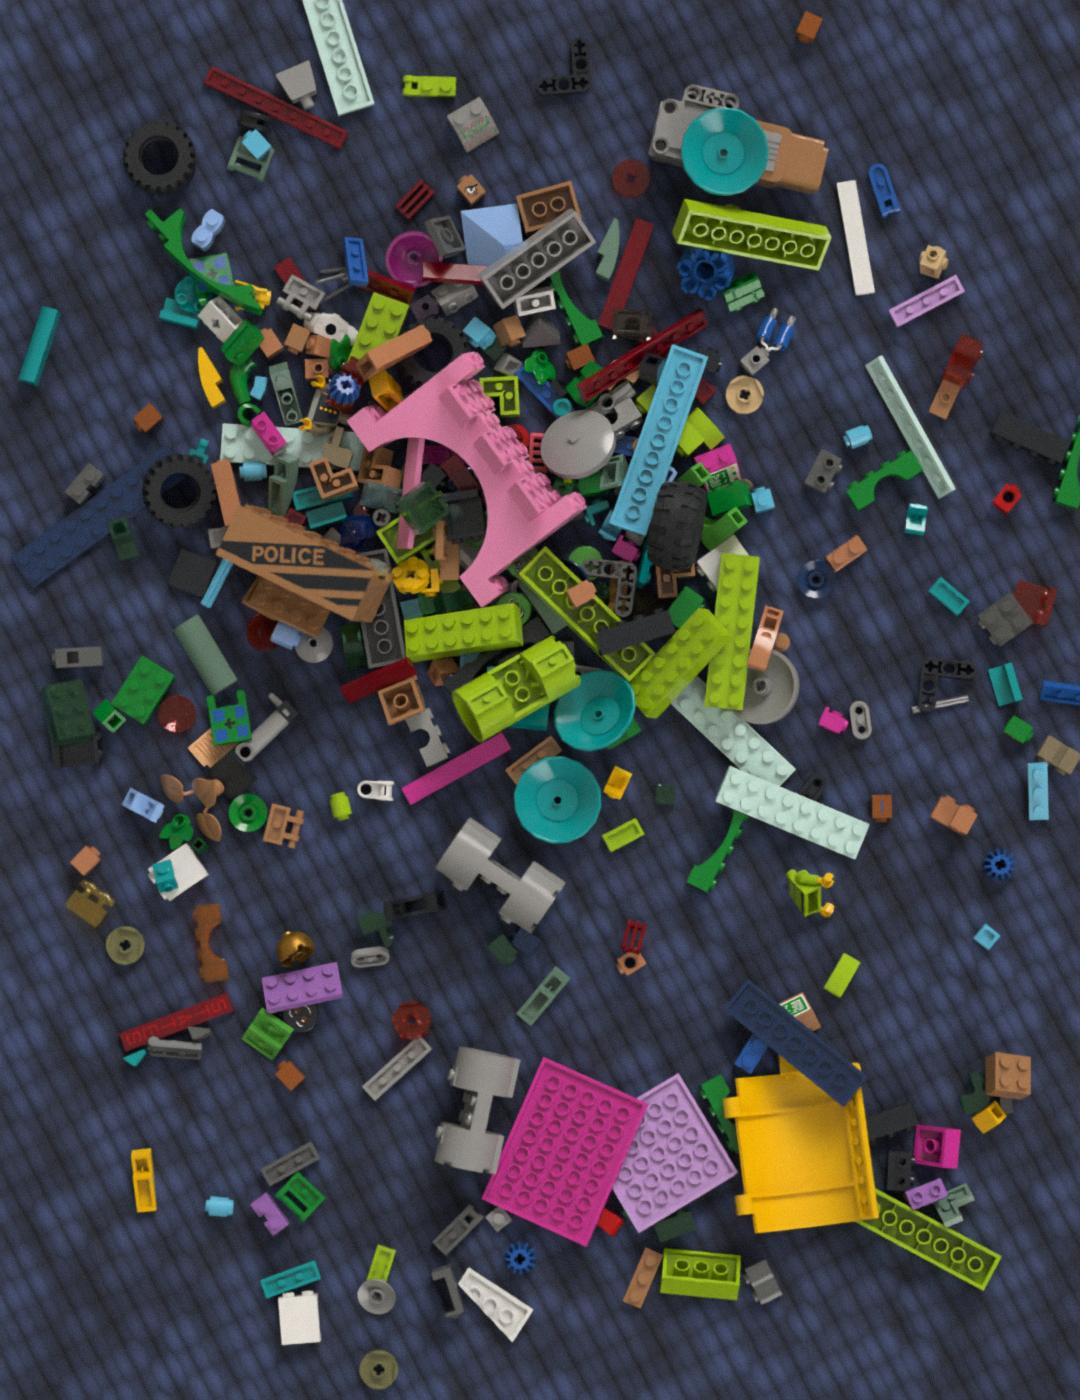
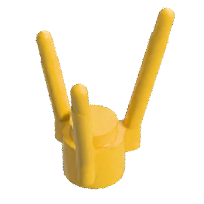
[234,280,271,311]

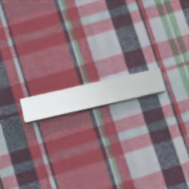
[836,180,875,296]

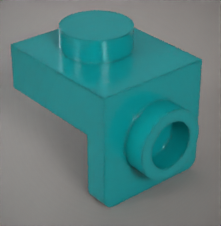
[583,498,609,527]
[904,504,928,536]
[152,859,179,893]

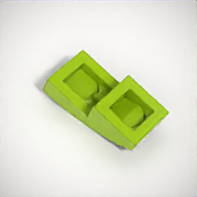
[686,407,725,450]
[823,953,861,998]

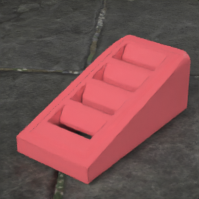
[529,433,548,473]

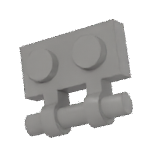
[276,274,326,322]

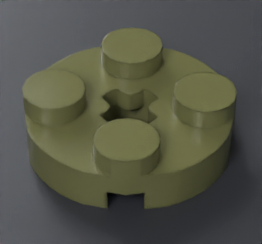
[106,926,145,965]
[359,1350,398,1389]

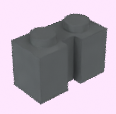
[65,463,106,506]

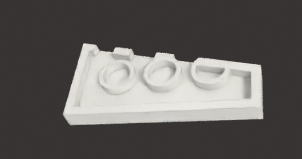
[458,1267,533,1343]

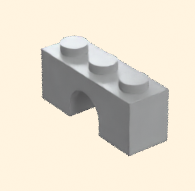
[612,398,643,440]
[405,708,450,767]

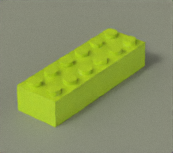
[404,603,523,662]
[629,608,732,719]

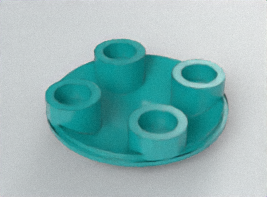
[174,276,213,314]

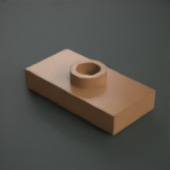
[928,377,961,420]

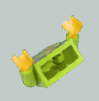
[786,869,834,918]

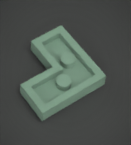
[933,1183,974,1228]

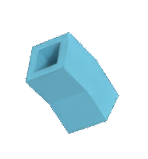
[249,376,268,401]

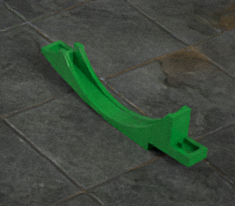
[145,208,263,316]

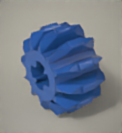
[327,372,360,406]
[983,849,1016,881]
[503,1242,536,1275]

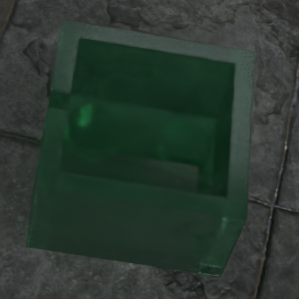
[393,480,451,535]

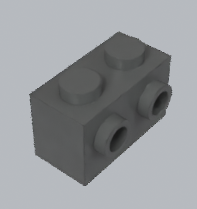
[803,449,843,495]

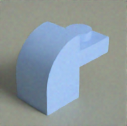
[122,788,164,823]

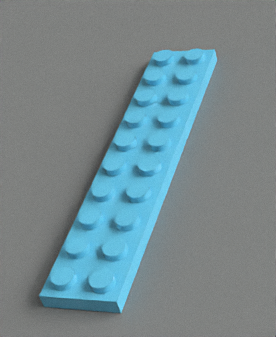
[609,344,708,537]

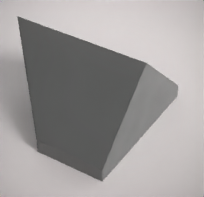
[522,312,561,348]

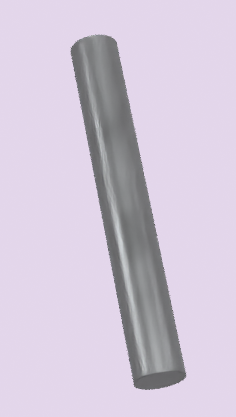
[911,695,969,714]

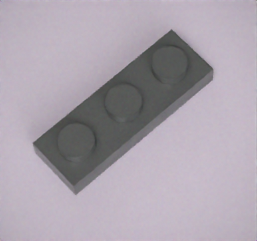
[260,1141,321,1186]

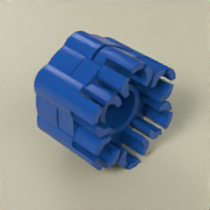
[677,246,736,300]

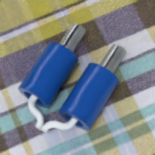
[756,308,796,352]

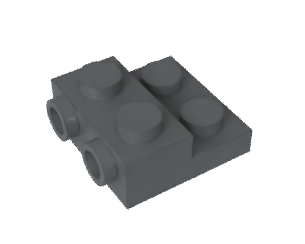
[424,216,466,258]
[977,592,1033,646]

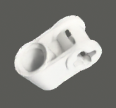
[357,781,394,801]

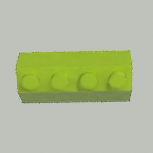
[660,1248,741,1300]

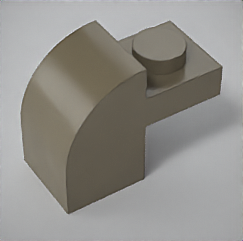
[323,426,354,470]

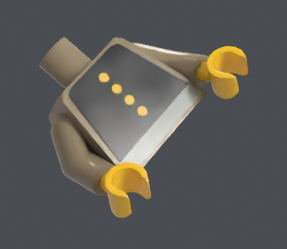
[299,375,352,436]

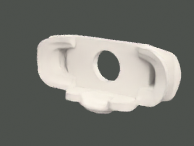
[304,312,358,346]

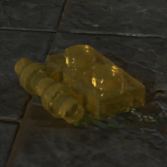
[65,879,115,928]

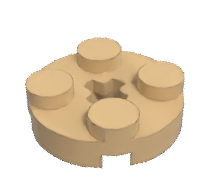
[725,376,764,414]

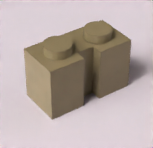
[1035,735,1080,776]

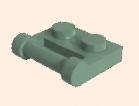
[227,136,275,182]

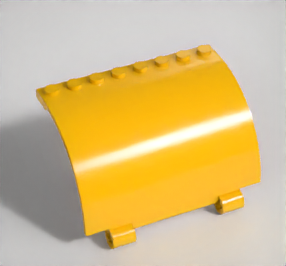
[722,1063,879,1233]

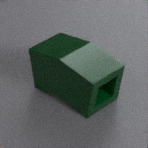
[191,836,211,855]

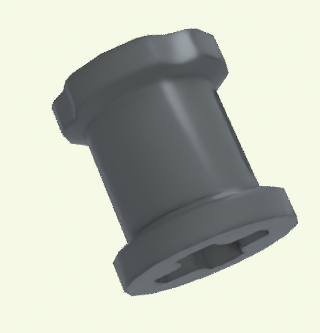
[373,509,390,528]

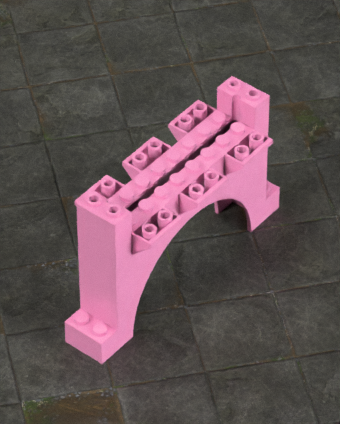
[347,351,587,608]

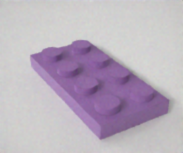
[262,962,344,1014]

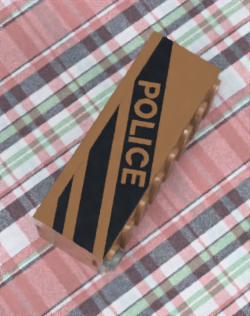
[216,504,394,623]

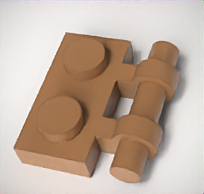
[263,803,304,849]

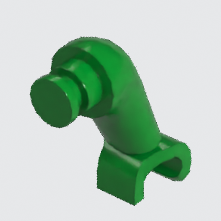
[229,357,262,428]

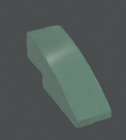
[595,218,619,282]
[268,453,299,517]
[600,454,628,490]
[518,582,567,634]
[516,966,570,1026]

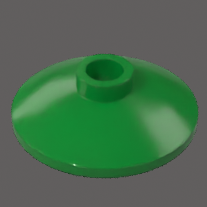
[229,794,267,832]

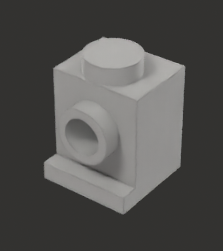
[739,346,769,377]

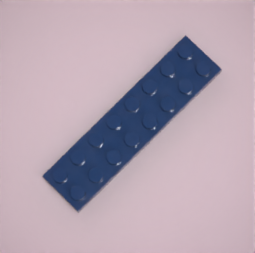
[724,979,868,1107]

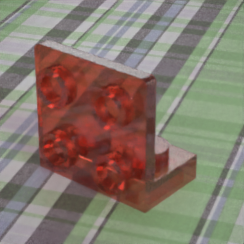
[1014,580,1058,627]

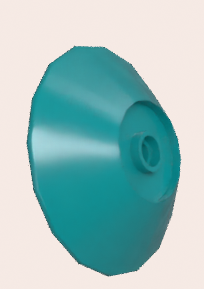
[680,107,769,196]
[554,670,636,751]
[514,756,601,844]

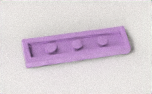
[888,275,965,328]

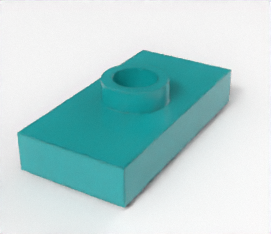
[928,577,970,616]

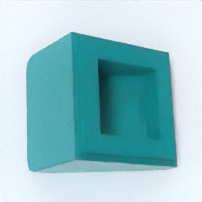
[123,1049,148,1067]

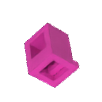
[611,535,642,563]
[817,706,849,734]

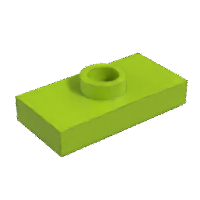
[602,818,645,852]
[366,1244,396,1282]

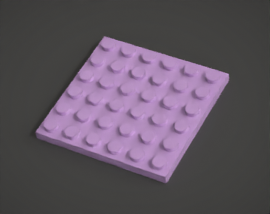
[612,1073,738,1233]

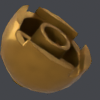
[276,931,316,967]

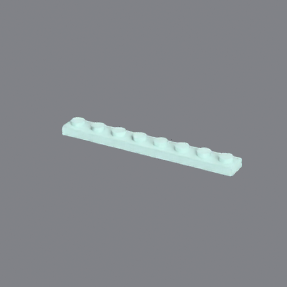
[865,356,956,499]

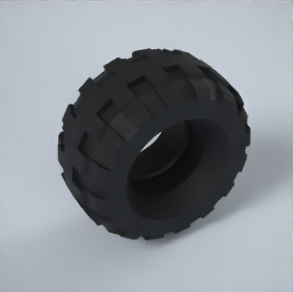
[647,480,707,571]

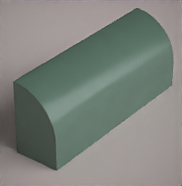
[173,614,238,696]

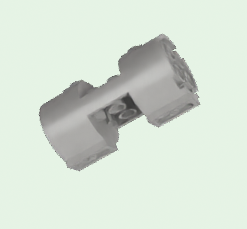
[435,817,566,934]
[434,1046,520,1174]

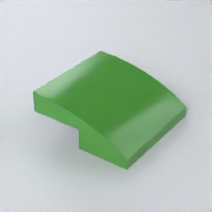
[242,1007,294,1061]

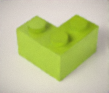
[479,376,520,418]

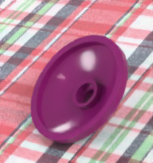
[385,231,443,287]

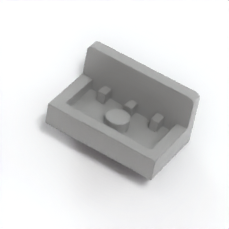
[431,283,478,316]

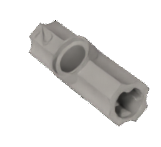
[585,381,637,416]

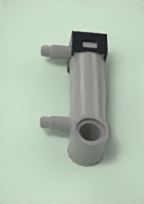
[235,693,300,762]

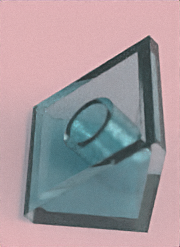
[359,481,403,514]

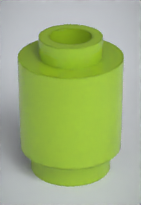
[329,792,352,821]

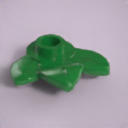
[329,334,352,372]
[524,349,556,386]
[159,814,193,850]

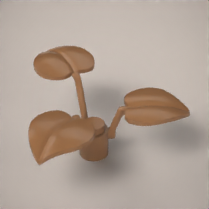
[160,774,224,842]

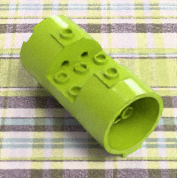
[452,635,581,742]

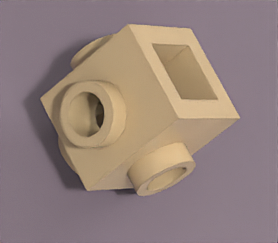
[919,245,949,279]

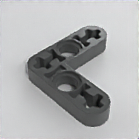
[582,558,638,619]

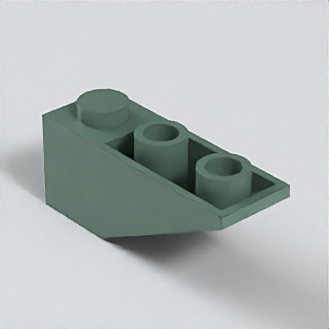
[269,362,303,426]

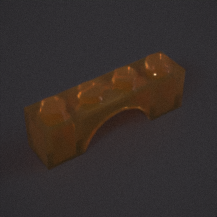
[193,903,229,983]

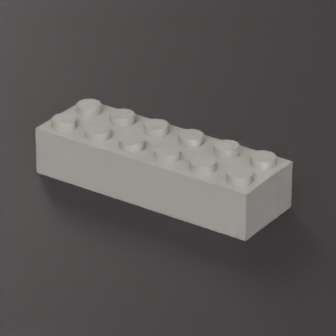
[477,208,596,309]

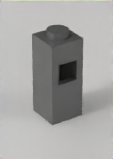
[52,646,104,669]

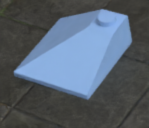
[461,203,523,266]

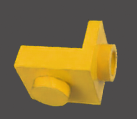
[420,569,443,597]
[603,766,632,800]

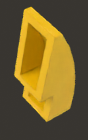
[198,347,227,409]
[131,1148,157,1213]

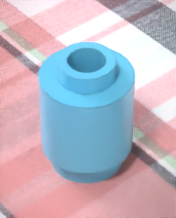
[843,425,873,449]
[239,461,267,482]
[205,1196,234,1217]

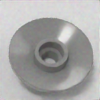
[295,627,333,663]
[358,1279,396,1314]

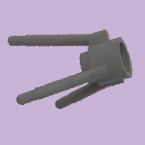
[315,266,354,301]

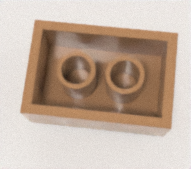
[516,181,581,236]

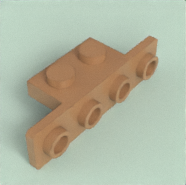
[433,503,460,580]

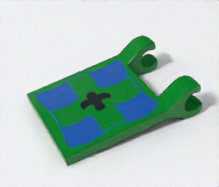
[189,253,234,309]
[206,690,252,747]

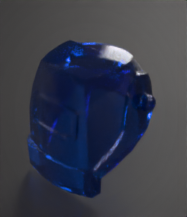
[339,515,377,550]

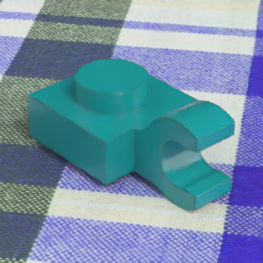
[188,438,209,465]

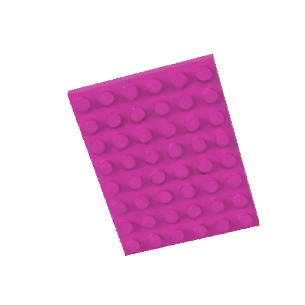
[482,1057,649,1247]

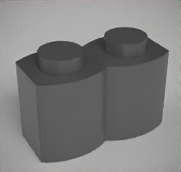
[743,1259,782,1305]

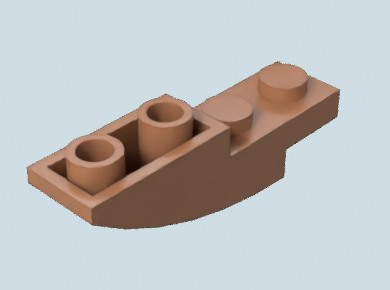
[747,605,784,672]

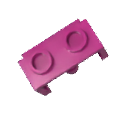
[250,412,288,456]

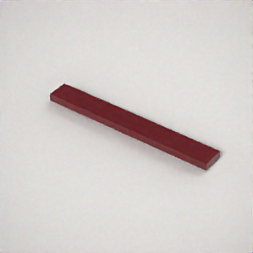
[203,66,348,150]
[576,308,708,402]

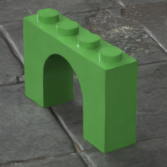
[678,462,748,552]

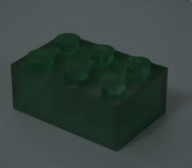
[40,679,95,746]

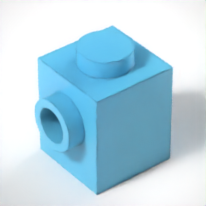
[242,129,272,161]
[463,317,497,351]
[751,487,775,514]

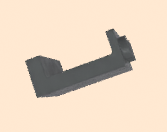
[431,1264,465,1320]

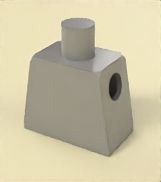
[275,60,317,110]

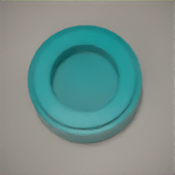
[553,398,572,417]

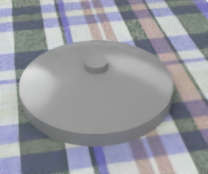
[540,410,616,479]
[731,649,799,725]

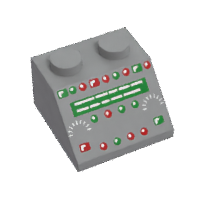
[447,96,499,152]

